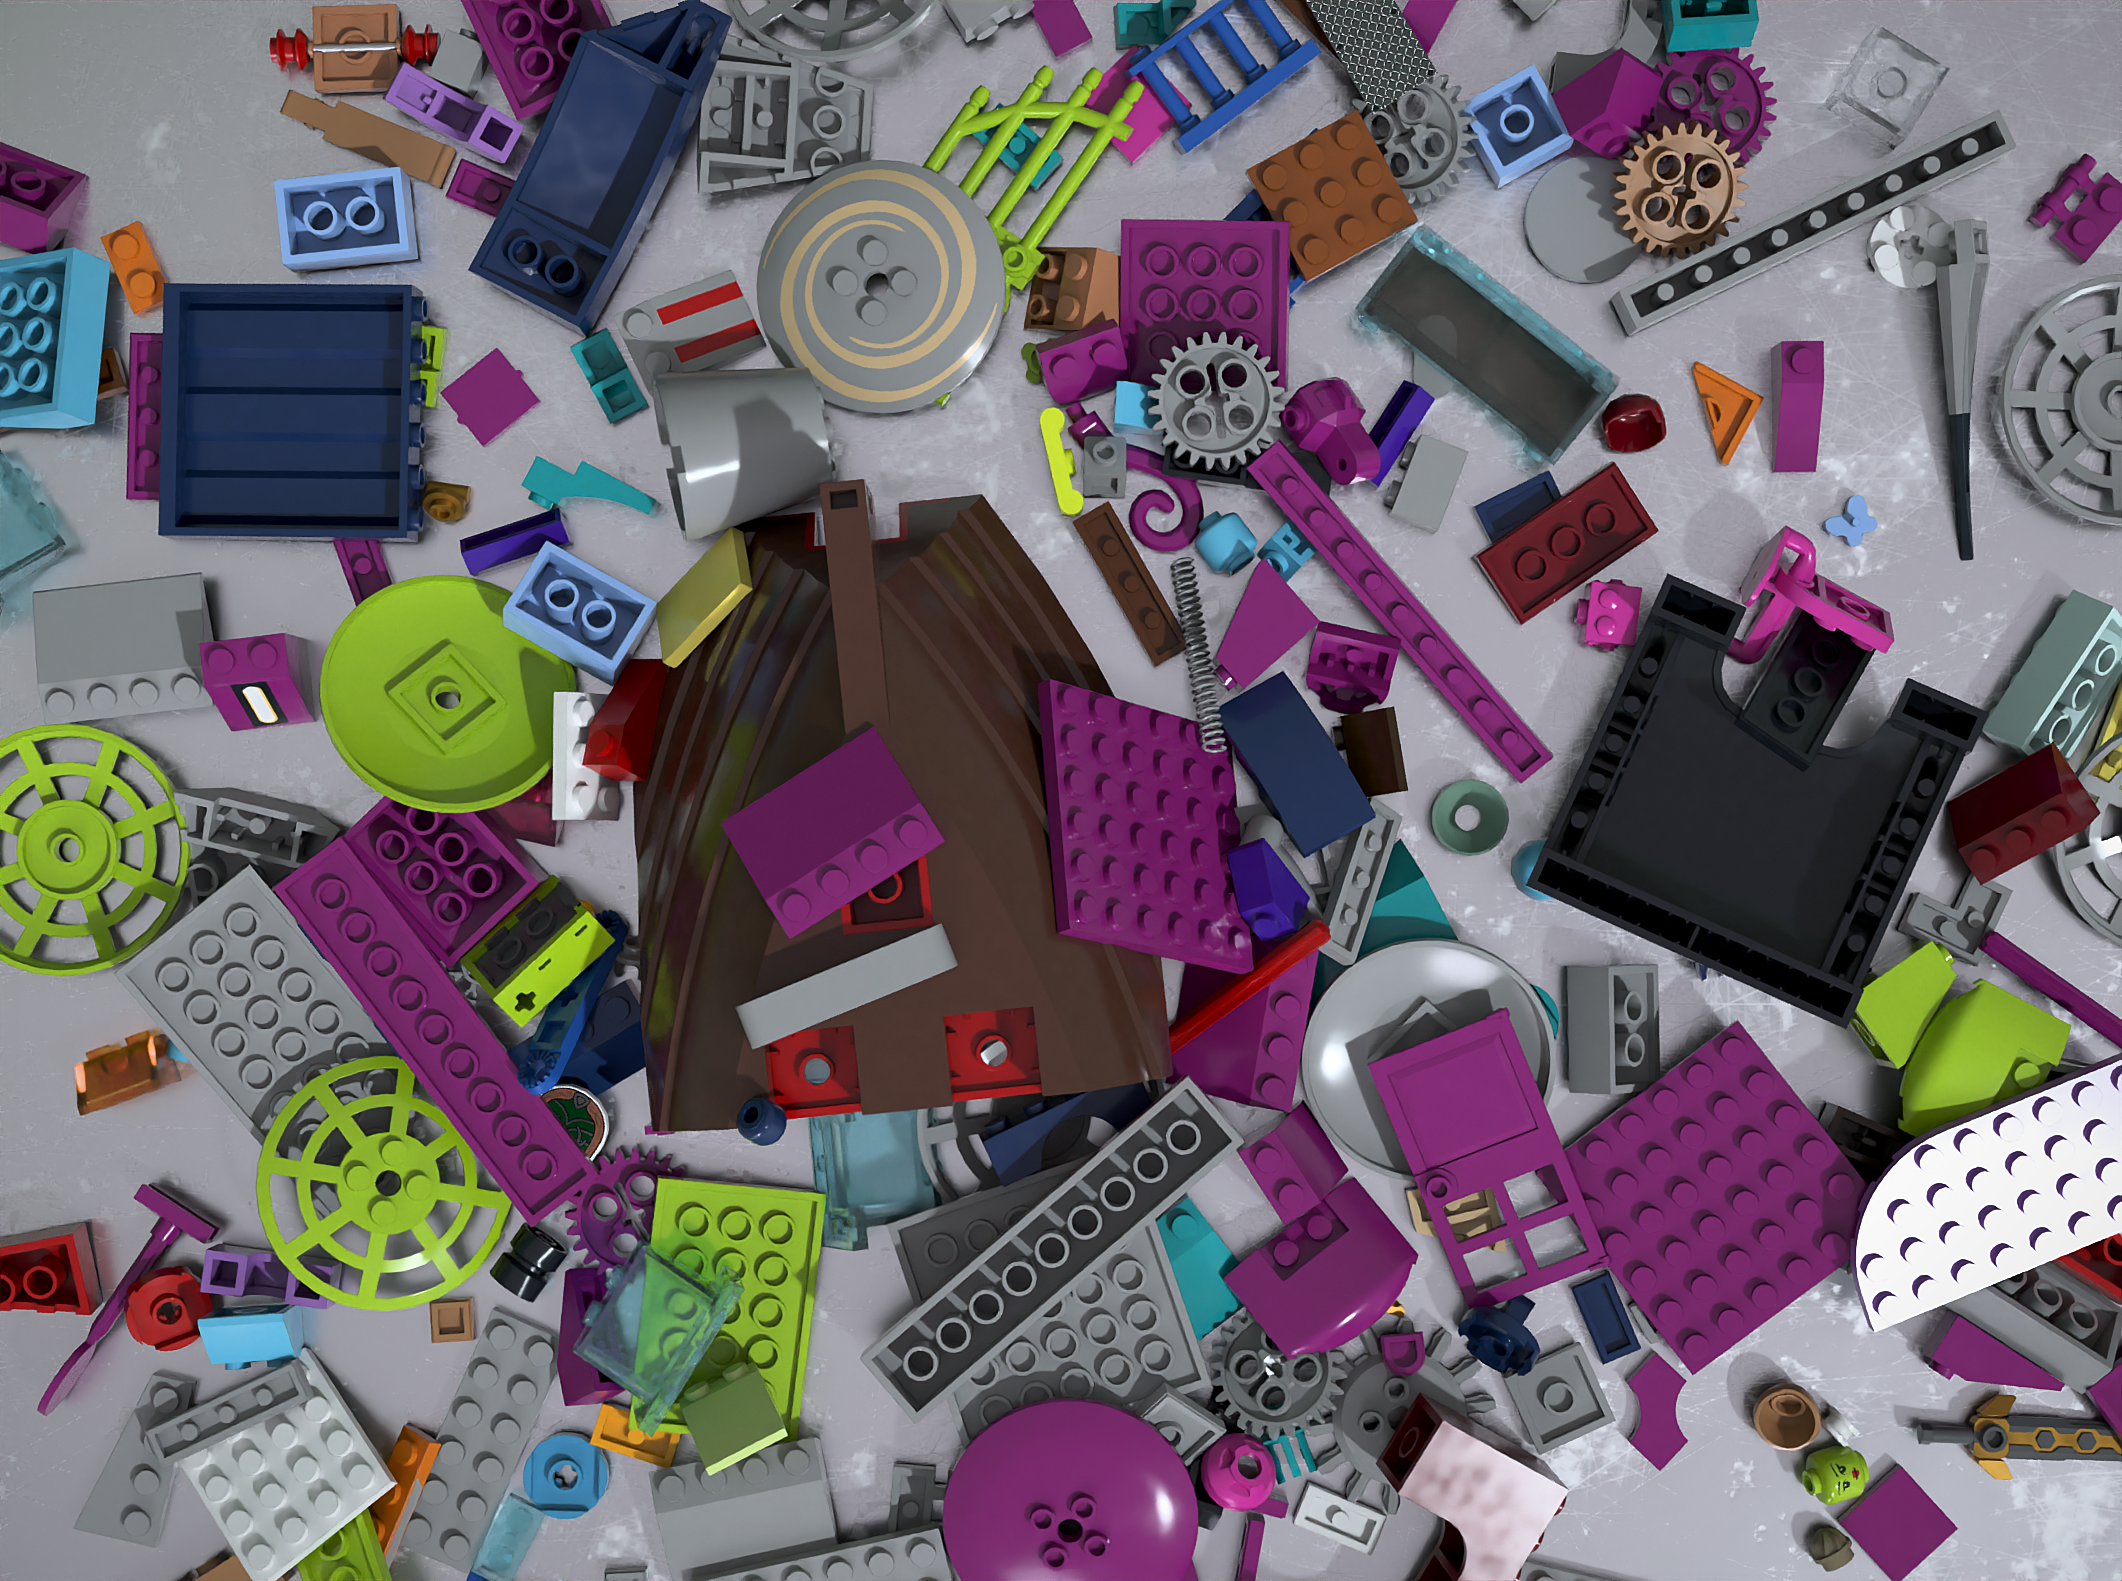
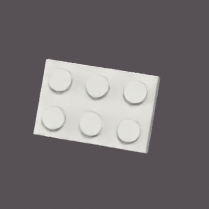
[552,692,620,821]

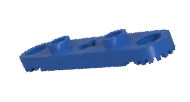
[517,909,628,1095]

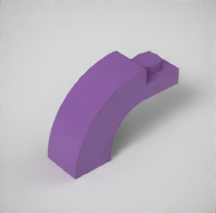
[382,62,525,163]

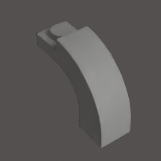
[1548,0,1663,96]

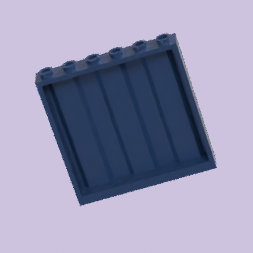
[158,283,428,542]

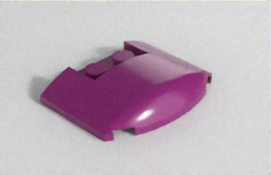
[1224,1177,1419,1360]

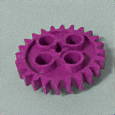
[1646,48,1777,176]
[565,1146,684,1284]

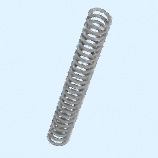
[1170,557,1227,753]

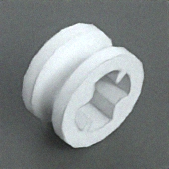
[1821,1406,1860,1447]

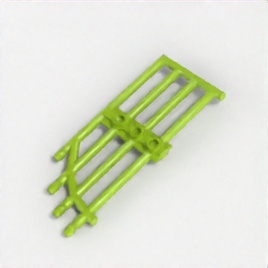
[922,65,1144,406]

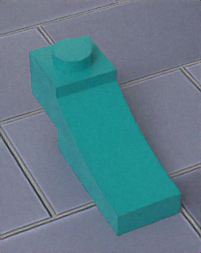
[521,456,661,518]

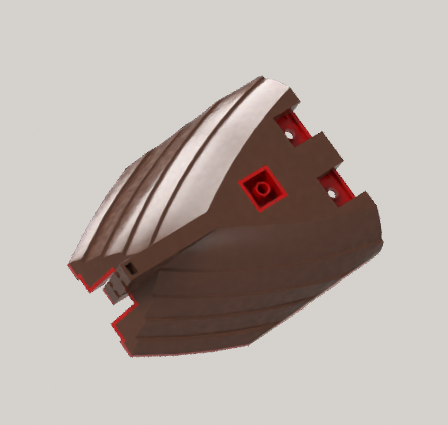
[633,479,1173,1132]

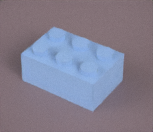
[274,167,418,273]
[503,540,657,687]

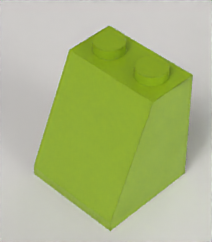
[1849,939,1957,1069]

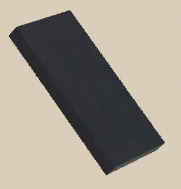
[1733,609,1876,772]

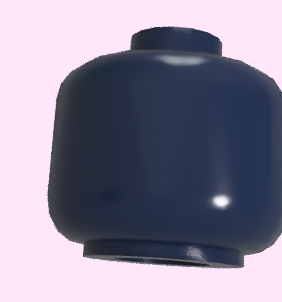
[736,1096,787,1146]

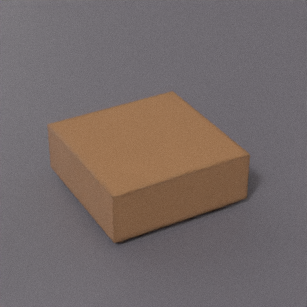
[429,1297,476,1343]

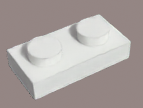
[1292,1482,1387,1556]

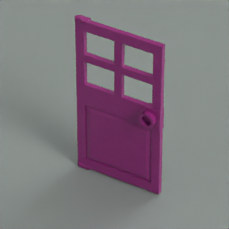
[1367,1007,1612,1310]

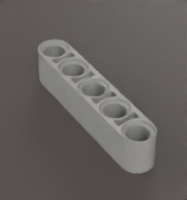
[735,923,959,1050]

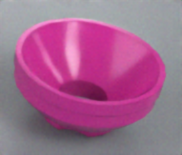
[1200,1433,1276,1512]

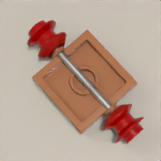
[270,4,441,93]

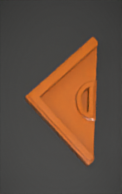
[1691,361,1764,467]

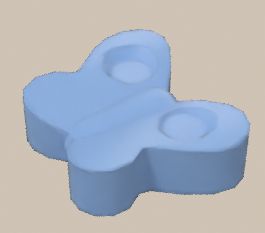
[1823,495,1877,547]

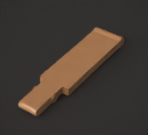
[280,89,456,188]

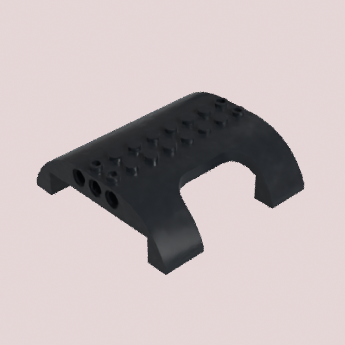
[1526,573,1989,1030]

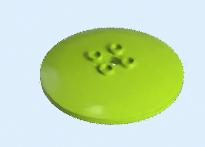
[319,575,577,813]

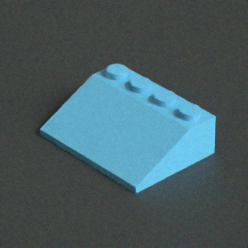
[0,247,110,429]

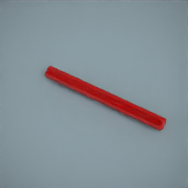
[1169,919,1331,1055]

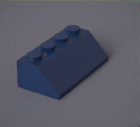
[508,978,645,1096]

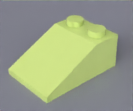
[679,1361,788,1476]

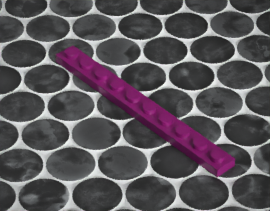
[1246,439,1553,784]

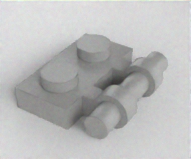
[888,1463,953,1555]

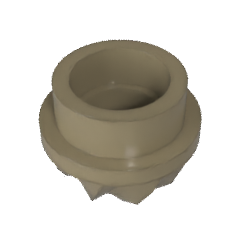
[1810,1528,1854,1572]

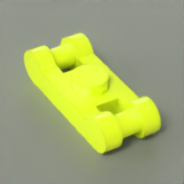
[1040,407,1084,518]

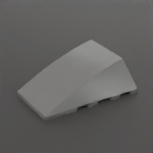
[696,34,873,195]

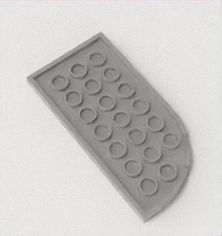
[114,864,415,1232]

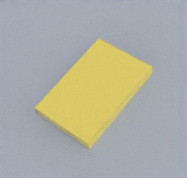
[656,527,753,668]

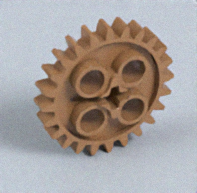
[1610,119,1749,259]

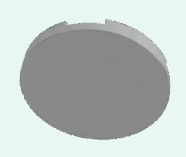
[1524,156,1651,283]

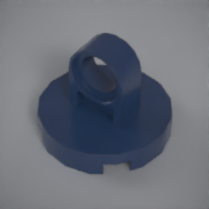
[1458,1294,1541,1376]

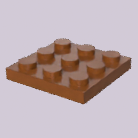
[1245,110,1418,283]

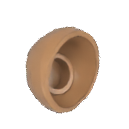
[1753,1383,1821,1451]

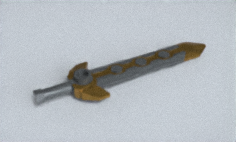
[1917,1394,2122,1480]

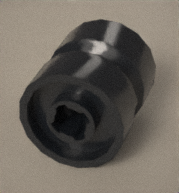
[490,1222,568,1303]

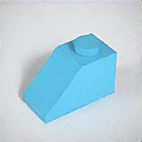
[1113,381,1164,436]

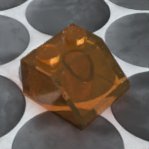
[75,1030,182,1116]

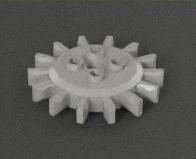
[1303,1317,1496,1515]

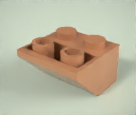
[1023,247,1121,336]

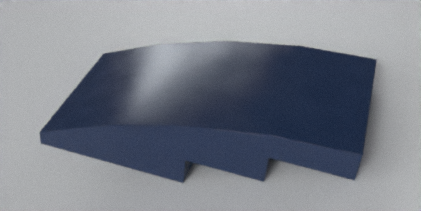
[1213,671,1376,858]

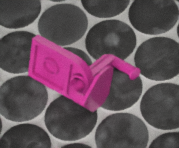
[1726,525,1894,664]

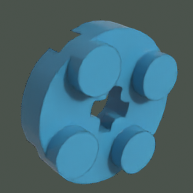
[523,1432,609,1519]

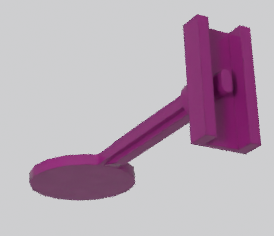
[37,1183,221,1416]

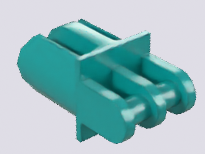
[1261,1403,1317,1485]

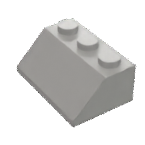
[1566,964,1660,1095]

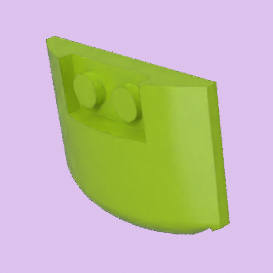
[1898,978,2072,1137]

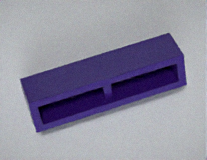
[1364,380,1435,489]
[460,508,573,577]

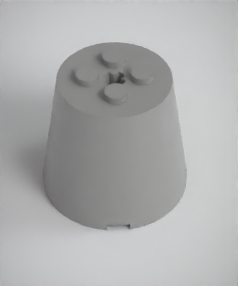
[651,367,836,542]

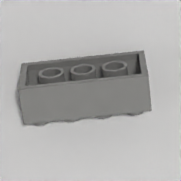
[1942,1261,2122,1394]

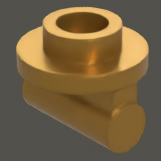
[423,480,470,522]

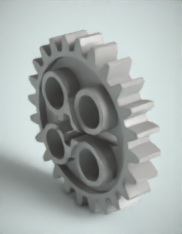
[1345,74,1479,204]
[1147,332,1285,471]
[1209,1309,1347,1441]

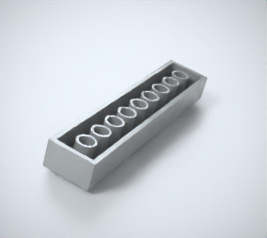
[860,1073,1245,1424]

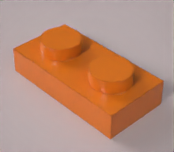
[100,221,169,316]

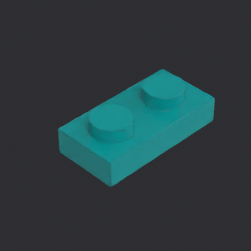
[973,103,1064,191]

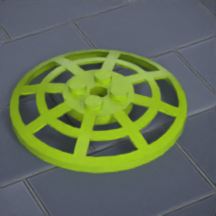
[0,723,191,977]
[255,1056,512,1311]

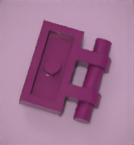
[2030,154,2122,265]

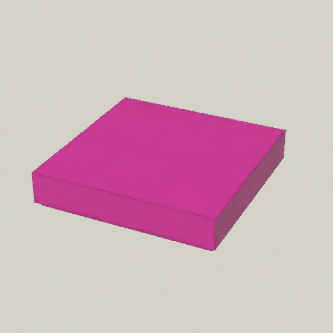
[1083,45,1192,165]

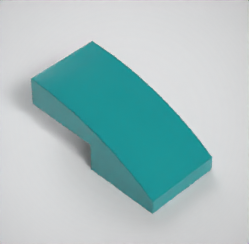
[570,327,647,424]

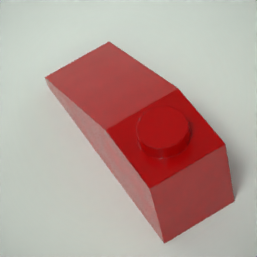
[582,659,668,781]

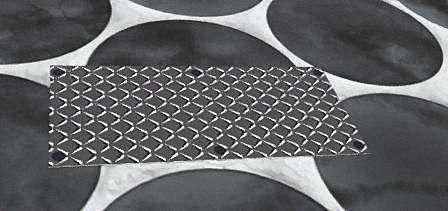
[1305,0,1438,115]

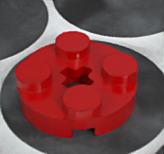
[124,1265,212,1351]

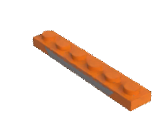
[369,1425,441,1569]

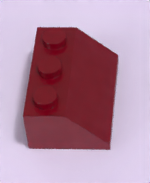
[1948,742,2101,885]

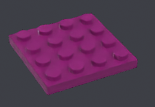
[1120,219,1291,393]

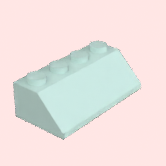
[1982,590,2122,761]

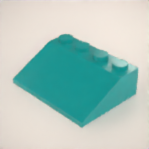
[1156,1192,1244,1342]

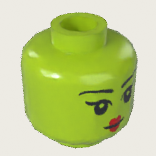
[1802,1444,1869,1505]

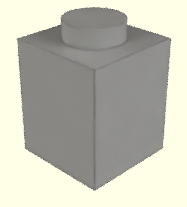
[428,28,489,100]

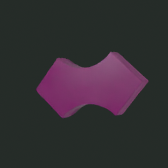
[1626,1351,1688,1471]

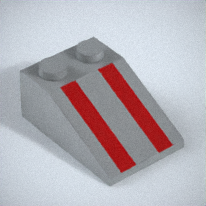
[613,270,767,397]

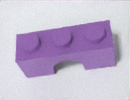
[200,1244,342,1309]

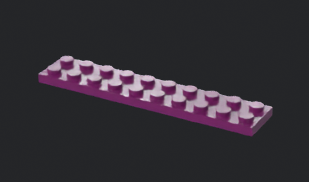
[273,836,601,1227]

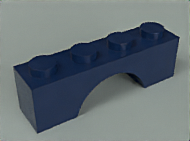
[978,1082,1152,1188]

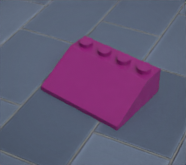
[461,0,616,121]
[721,726,946,939]
[343,796,549,969]
[1165,928,1319,1113]

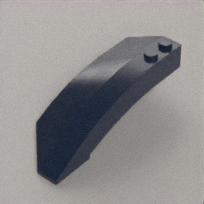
[468,0,733,338]

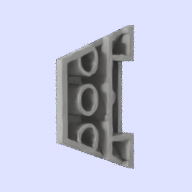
[173,788,340,914]

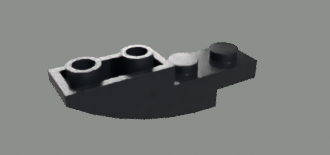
[1162,442,1332,496]

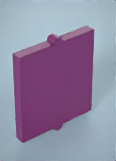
[440,348,541,447]

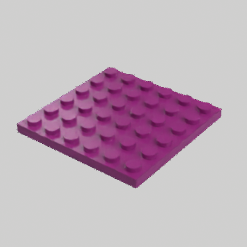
[1037,679,1254,975]
[1535,1019,1869,1375]

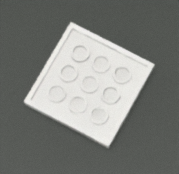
[178,1348,397,1581]

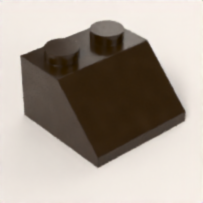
[1331,706,1408,797]

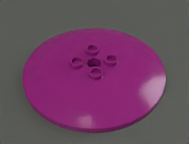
[943,1397,1199,1581]

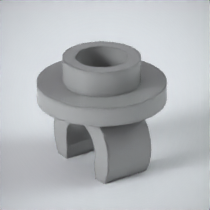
[614,936,641,981]

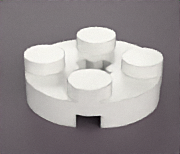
[1866,205,1953,291]

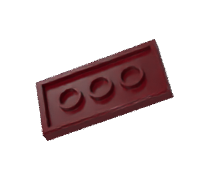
[1473,461,1659,625]

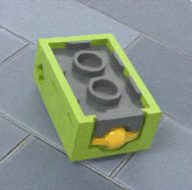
[459,874,615,1028]

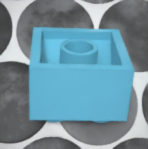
[198,1303,305,1370]

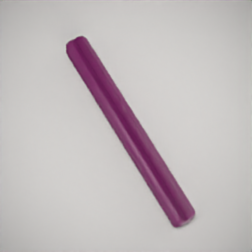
[1979,930,2122,1049]

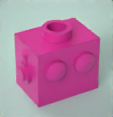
[1574,579,1642,651]

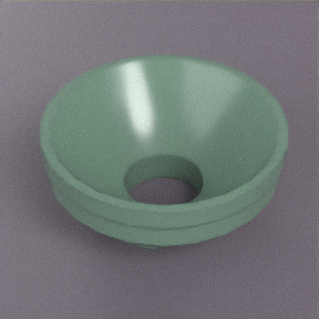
[1432,779,1509,856]

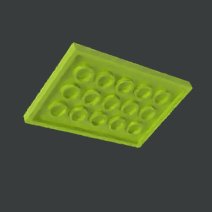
[628,1175,827,1443]

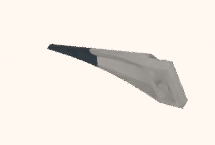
[1936,219,1990,561]

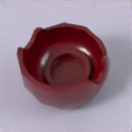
[1601,393,1667,453]

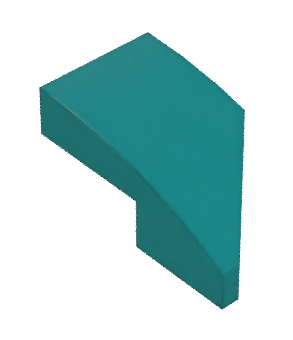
[1113,0,1197,49]

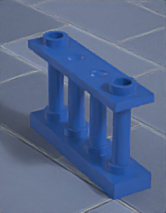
[1123,0,1322,155]

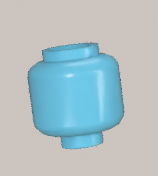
[1195,511,1257,575]

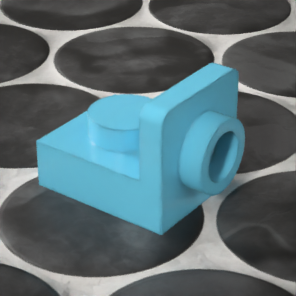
[1257,519,1317,582]

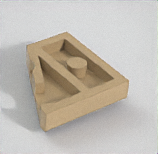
[1405,1187,1507,1253]

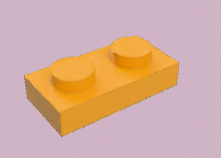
[590,1401,682,1468]

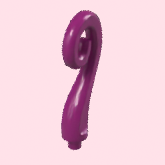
[1065,401,1204,552]

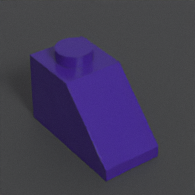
[1227,838,1310,943]

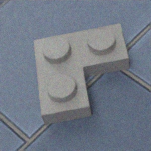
[1898,872,2013,966]

